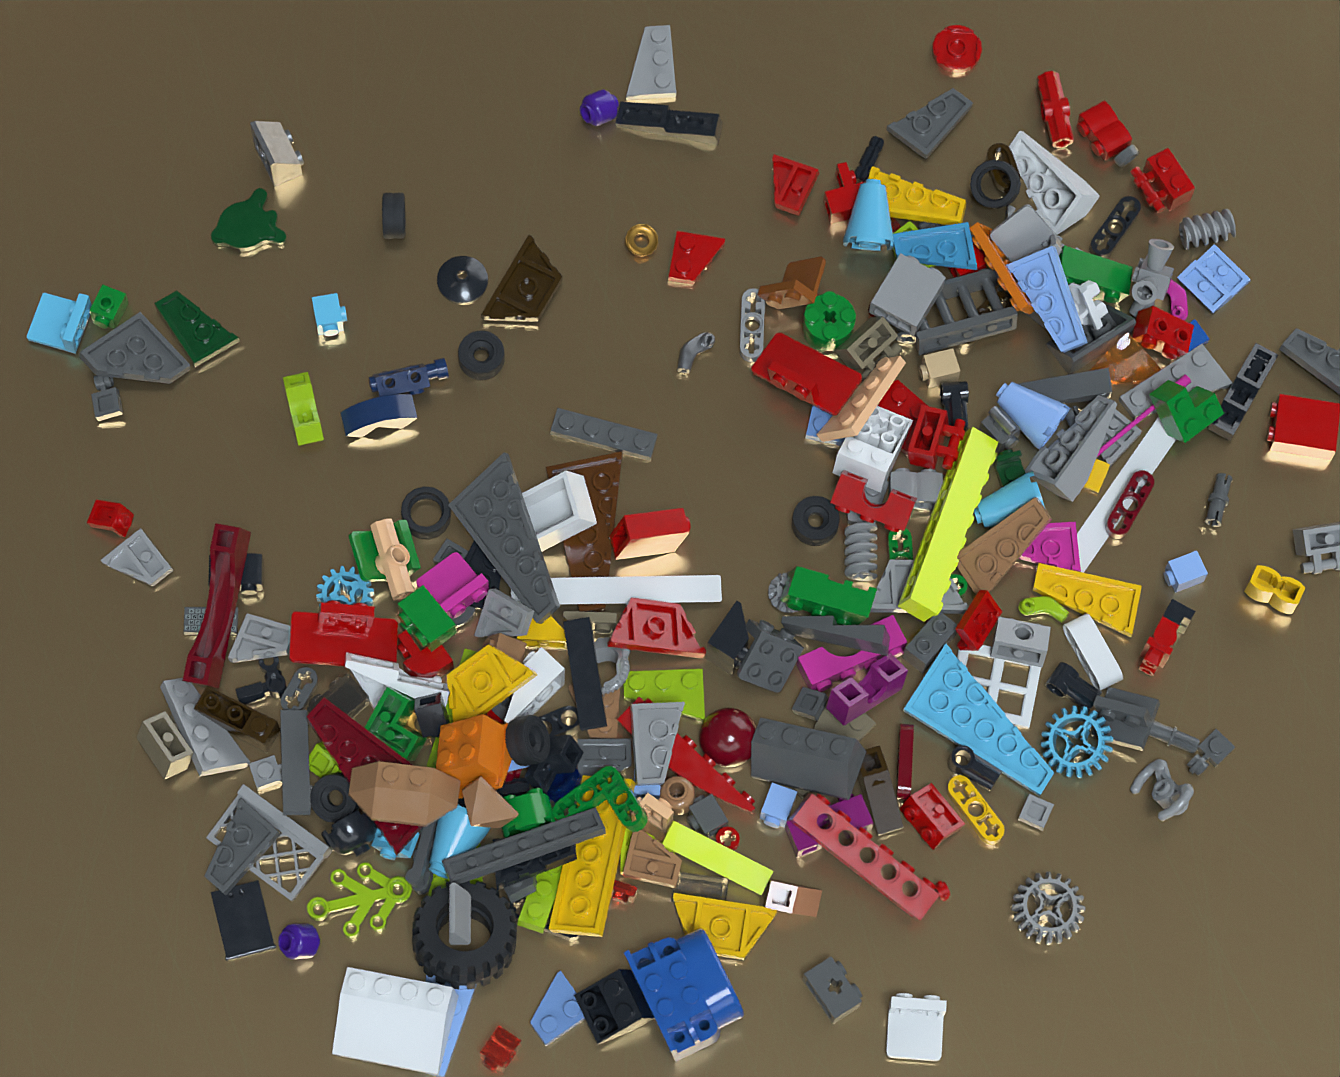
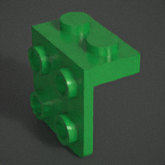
[349,520,421,582]

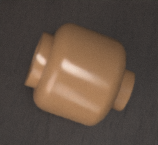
[660,777,695,815]

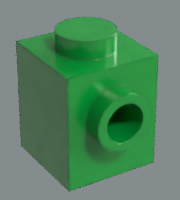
[89,284,129,329]

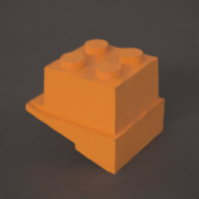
[436,714,512,799]

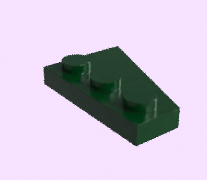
[154,290,240,367]

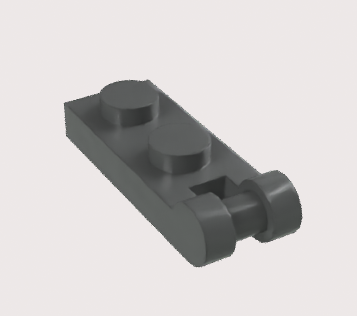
[405,820,438,895]

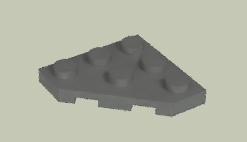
[79,312,191,384]

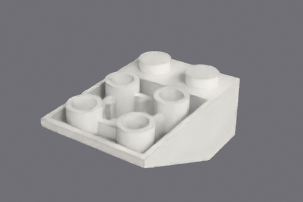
[832,406,913,493]

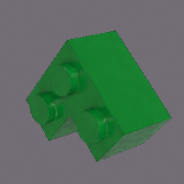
[1149,380,1224,443]
[397,585,457,652]
[364,687,428,761]

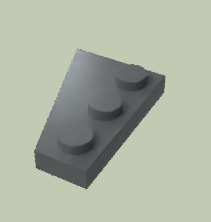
[886,88,973,159]

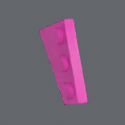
[1019,522,1081,572]

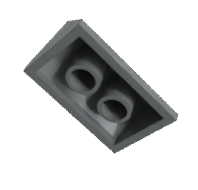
[1046,305,1136,375]

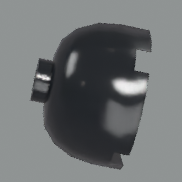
[321,810,377,857]

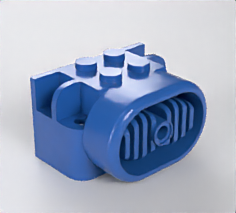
[624,929,744,1062]

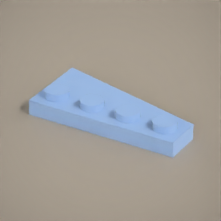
[1006,246,1088,352]

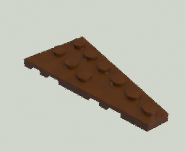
[546,451,622,612]

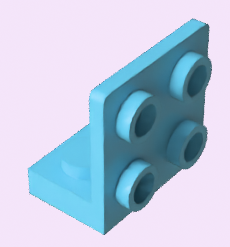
[27,293,92,354]

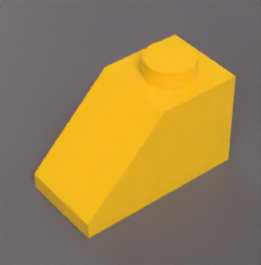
[517,616,567,649]

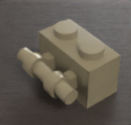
[835,316,902,382]
[137,711,193,780]

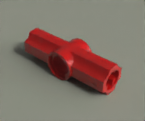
[1037,71,1074,149]

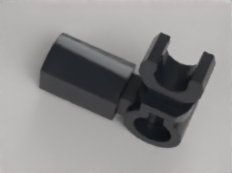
[235,657,287,705]

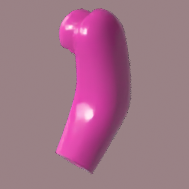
[1167,279,1188,320]

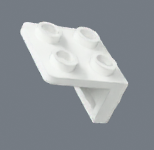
[886,993,947,1061]

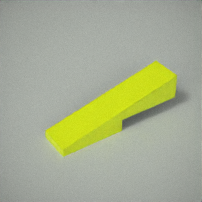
[661,820,774,895]

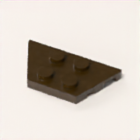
[481,235,562,322]

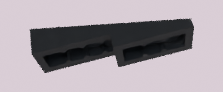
[615,101,723,145]
[563,617,607,731]

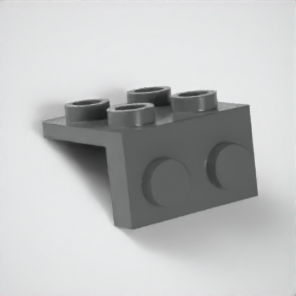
[737,619,804,693]

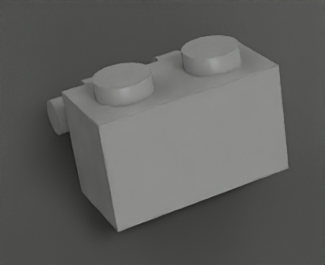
[1293,522,1340,575]

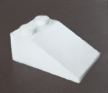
[504,647,565,724]

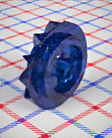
[546,768,582,803]

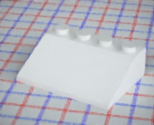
[332,967,459,1075]

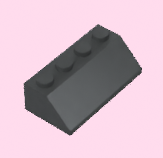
[751,717,867,800]

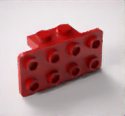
[751,332,862,416]
[289,601,398,666]

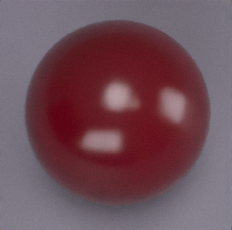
[699,708,757,768]

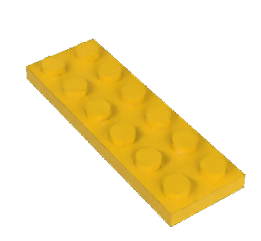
[549,775,636,937]

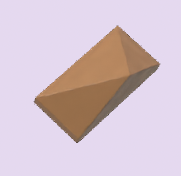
[462,776,519,828]

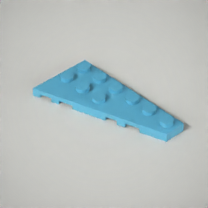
[903,644,1054,796]

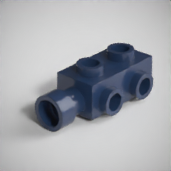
[369,358,449,397]

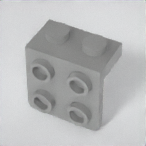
[990,204,1062,262]

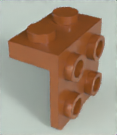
[758,256,826,310]

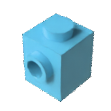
[312,293,347,336]

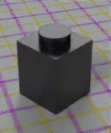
[414,692,450,738]

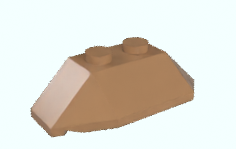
[349,762,461,827]

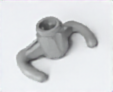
[1130,759,1194,821]

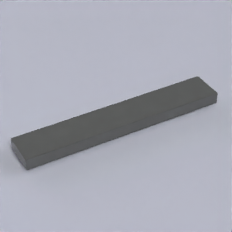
[442,807,606,884]

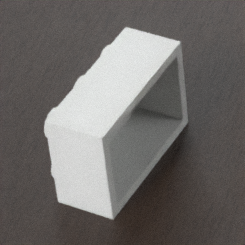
[522,471,597,551]

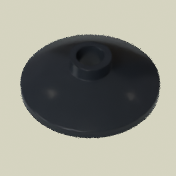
[437,256,488,304]

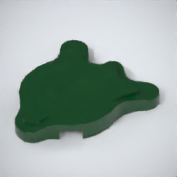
[211,188,287,252]

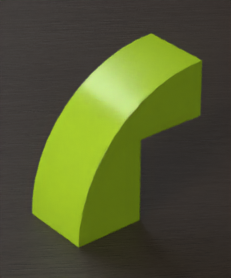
[283,372,324,446]

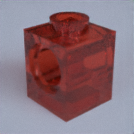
[480,1026,522,1073]

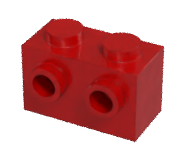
[1132,306,1194,359]

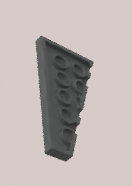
[448,452,560,624]

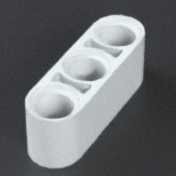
[1063,613,1123,691]

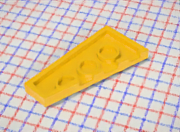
[868,166,966,225]
[1033,563,1142,638]

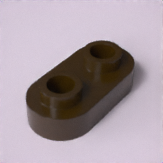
[986,143,1020,192]

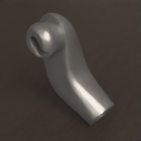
[677,332,715,374]

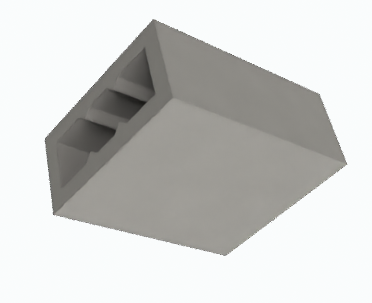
[869,253,946,336]

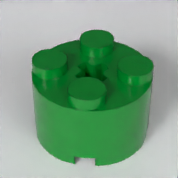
[803,291,856,352]
[501,788,556,838]

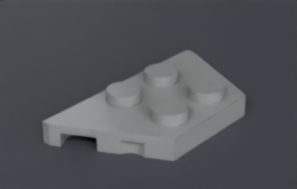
[870,559,969,614]

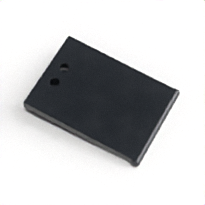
[211,880,276,961]

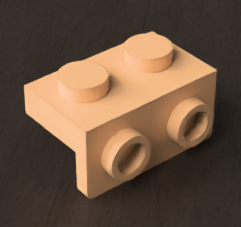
[630,793,674,834]

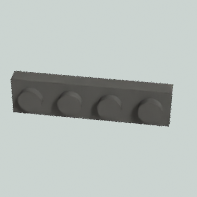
[550,408,658,461]

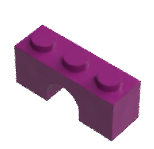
[826,653,908,726]
[785,794,874,858]

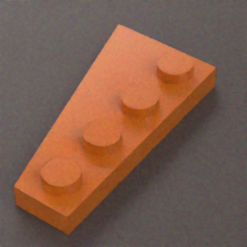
[970,222,1035,315]

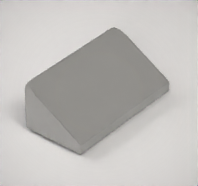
[449,883,471,945]

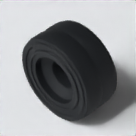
[382,193,406,239]
[458,331,505,380]
[792,496,840,546]
[505,715,550,766]
[310,773,360,823]

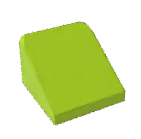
[309,742,336,778]

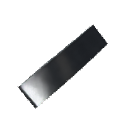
[1208,343,1278,441]

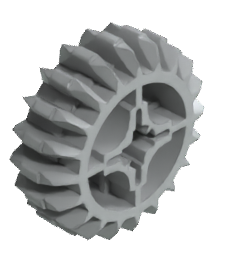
[1011,872,1085,945]

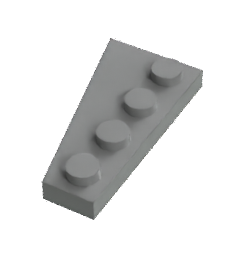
[160,678,250,776]

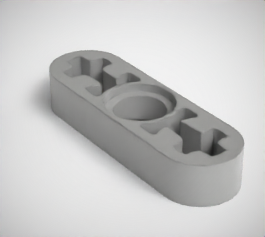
[740,288,765,362]

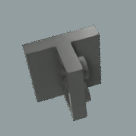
[1091,687,1160,751]

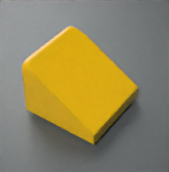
[1084,459,1110,493]

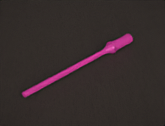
[1097,375,1191,457]

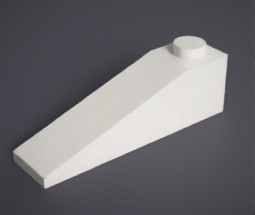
[1009,131,1100,235]

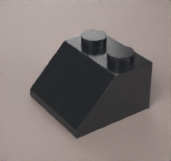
[705,601,749,675]

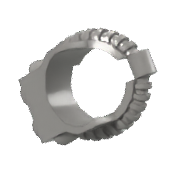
[595,637,631,697]

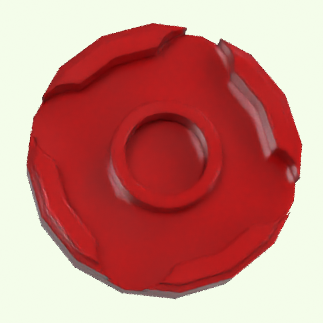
[932,25,982,73]

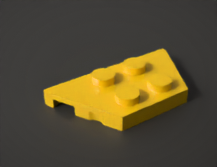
[447,644,538,722]
[673,893,777,960]

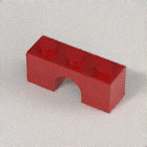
[830,470,917,532]

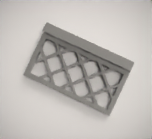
[206,784,333,902]

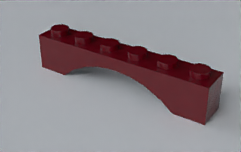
[182,523,251,689]

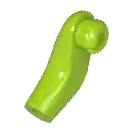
[1018,596,1069,623]

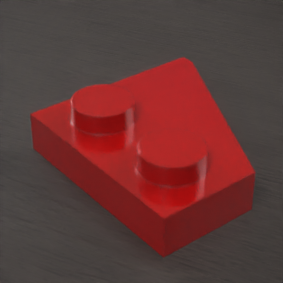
[772,154,819,216]
[668,231,725,285]

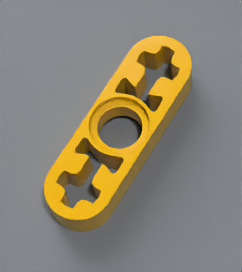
[947,775,1005,845]

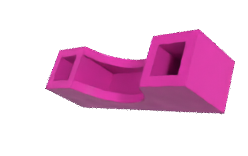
[796,615,907,692]

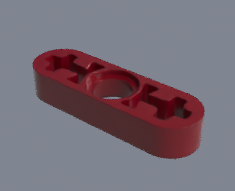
[1105,470,1155,539]
[896,724,914,800]

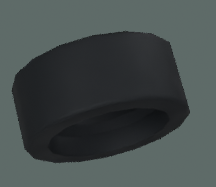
[970,160,1021,209]
[401,486,451,539]

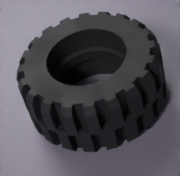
[412,881,517,990]

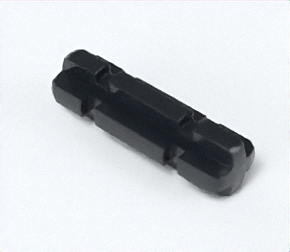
[854,136,884,182]

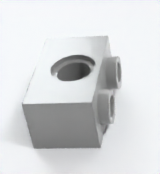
[991,617,1051,668]

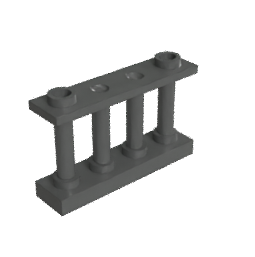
[916,268,1018,355]

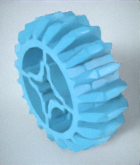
[1041,706,1114,778]

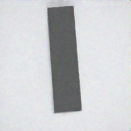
[1018,368,1113,403]
[781,616,890,656]
[280,710,311,815]

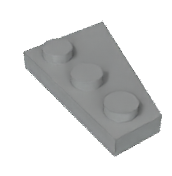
[626,25,676,100]

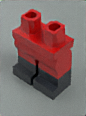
[1139,599,1196,677]

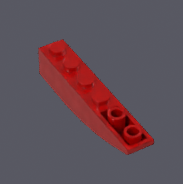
[617,697,756,814]

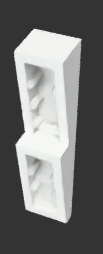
[345,653,449,706]

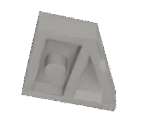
[101,528,174,586]
[474,588,534,637]
[228,613,291,663]

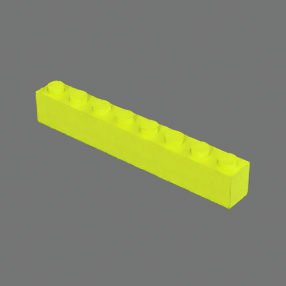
[898,427,998,622]

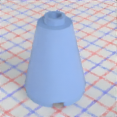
[996,382,1070,450]

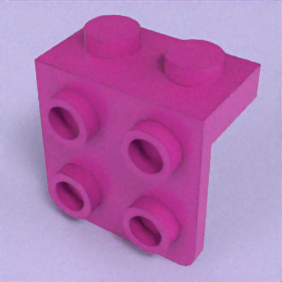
[416,552,489,619]

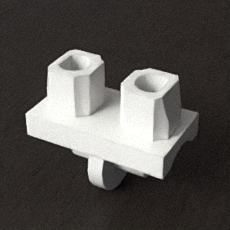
[1069,280,1108,330]

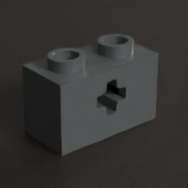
[902,611,957,674]
[802,956,863,1024]

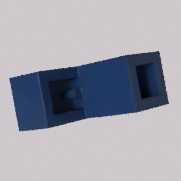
[340,394,417,437]

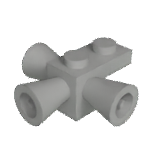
[1129,239,1174,317]

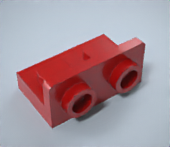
[955,590,1003,651]
[900,783,965,849]

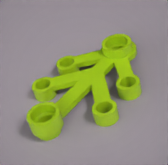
[307,862,412,939]

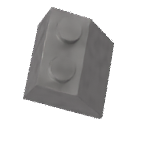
[250,121,304,187]

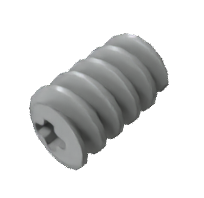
[1179,209,1236,250]
[844,523,878,581]

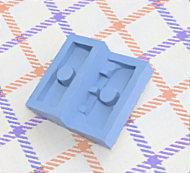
[1177,244,1251,313]

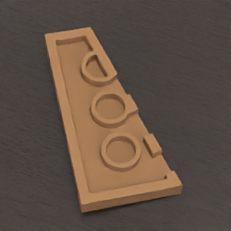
[957,497,1052,595]

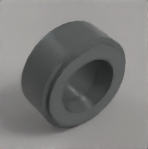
[1114,144,1139,167]

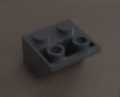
[574,969,655,1044]

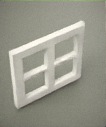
[957,645,1041,729]

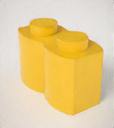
[1244,565,1305,614]

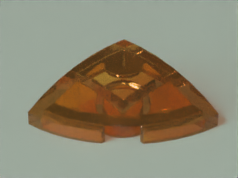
[1089,332,1161,385]

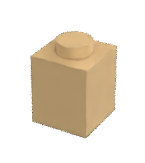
[919,348,961,388]

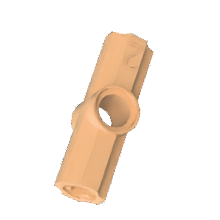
[370,519,414,601]

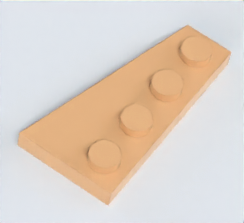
[816,356,906,442]

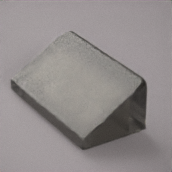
[671,872,729,902]

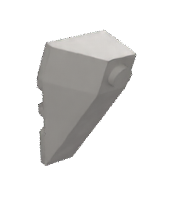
[1024,395,1117,502]

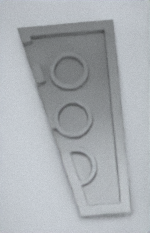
[1119,344,1233,420]

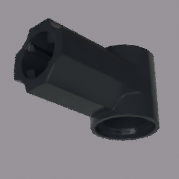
[940,381,969,431]
[1045,662,1102,712]
[948,745,1002,791]

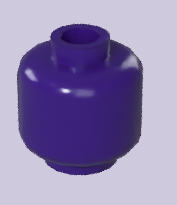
[580,89,619,126]
[278,923,320,960]

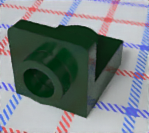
[993,450,1026,488]

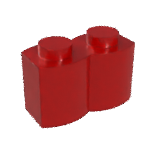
[1077,100,1132,161]

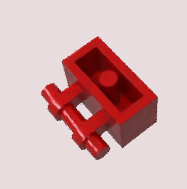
[1130,148,1195,213]
[908,405,966,470]

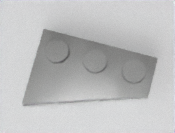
[630,702,685,786]

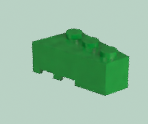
[1059,246,1133,303]
[780,566,877,625]

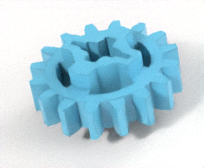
[316,566,374,609]

